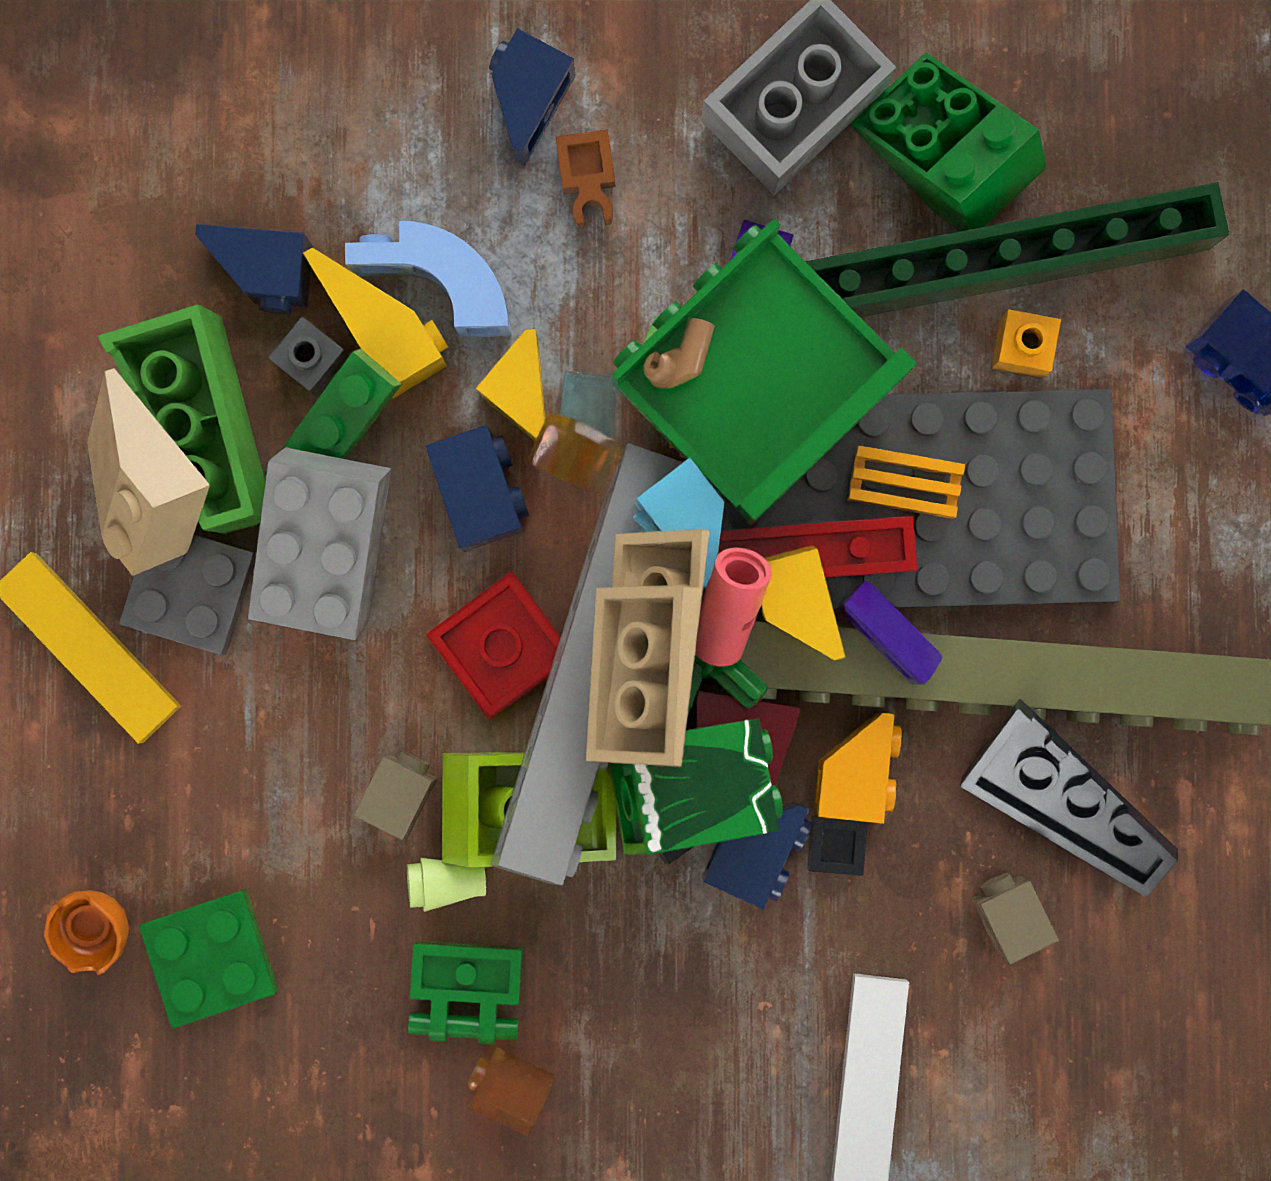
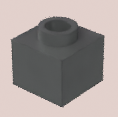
[269,317,349,398]

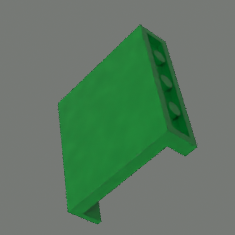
[612,218,917,526]

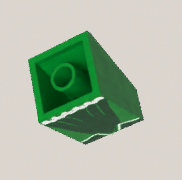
[609,718,783,855]

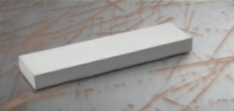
[831,973,909,1181]

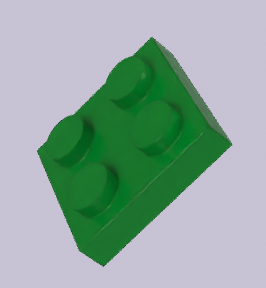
[139,889,279,1029]

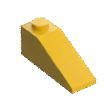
[303,247,448,399]

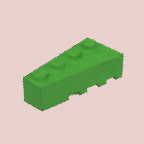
[98,304,266,534]

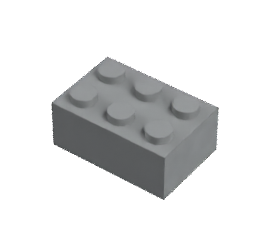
[701,0,896,195]
[248,448,391,640]

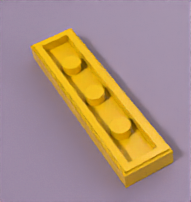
[0,552,181,744]

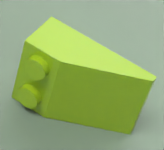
[442,752,616,868]

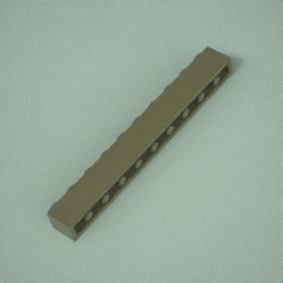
[740,621,1271,735]

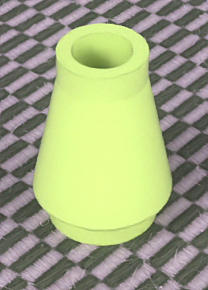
[407,857,486,912]

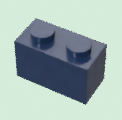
[425,425,530,552]

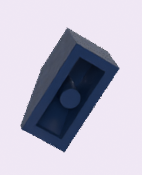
[489,28,575,166]
[195,224,313,314]

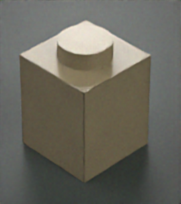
[354,751,438,840]
[971,873,1059,965]

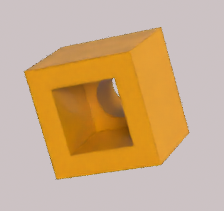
[991,309,1061,379]

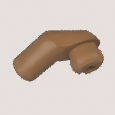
[643,318,715,388]

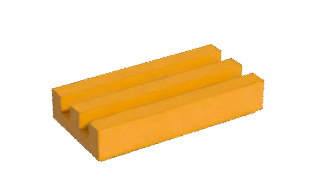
[847,445,965,519]

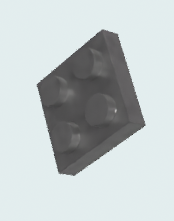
[119,535,256,656]

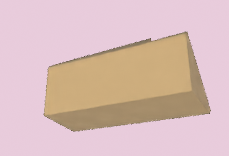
[586,529,710,766]

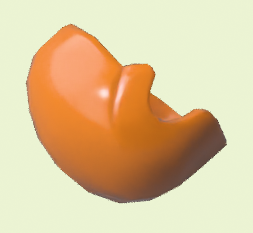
[43,890,130,975]

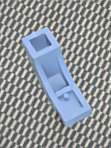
[345,221,512,337]

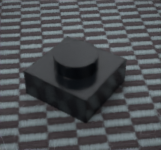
[807,815,868,876]

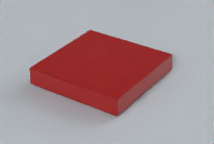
[426,571,561,721]

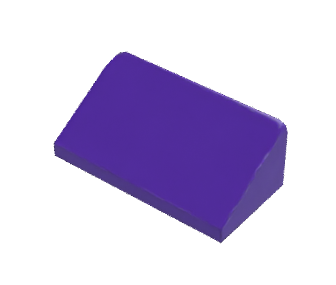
[838,581,942,685]

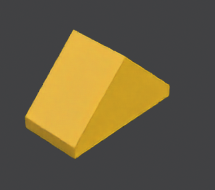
[476,329,548,444]

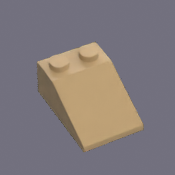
[87,368,210,576]

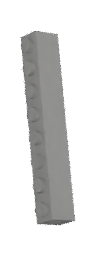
[490,443,683,886]

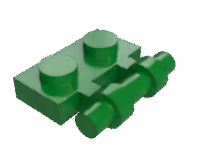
[408,941,523,1045]

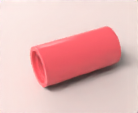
[695,548,772,666]

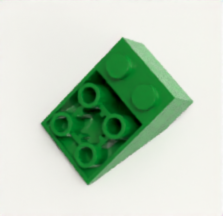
[851,52,1047,231]

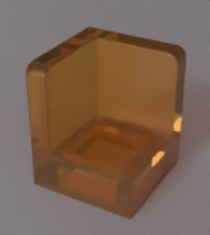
[528,413,625,496]

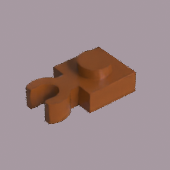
[555,129,616,229]

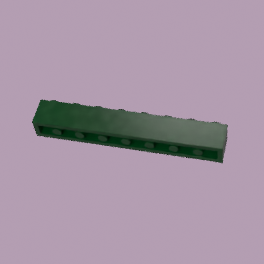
[805,182,1230,318]

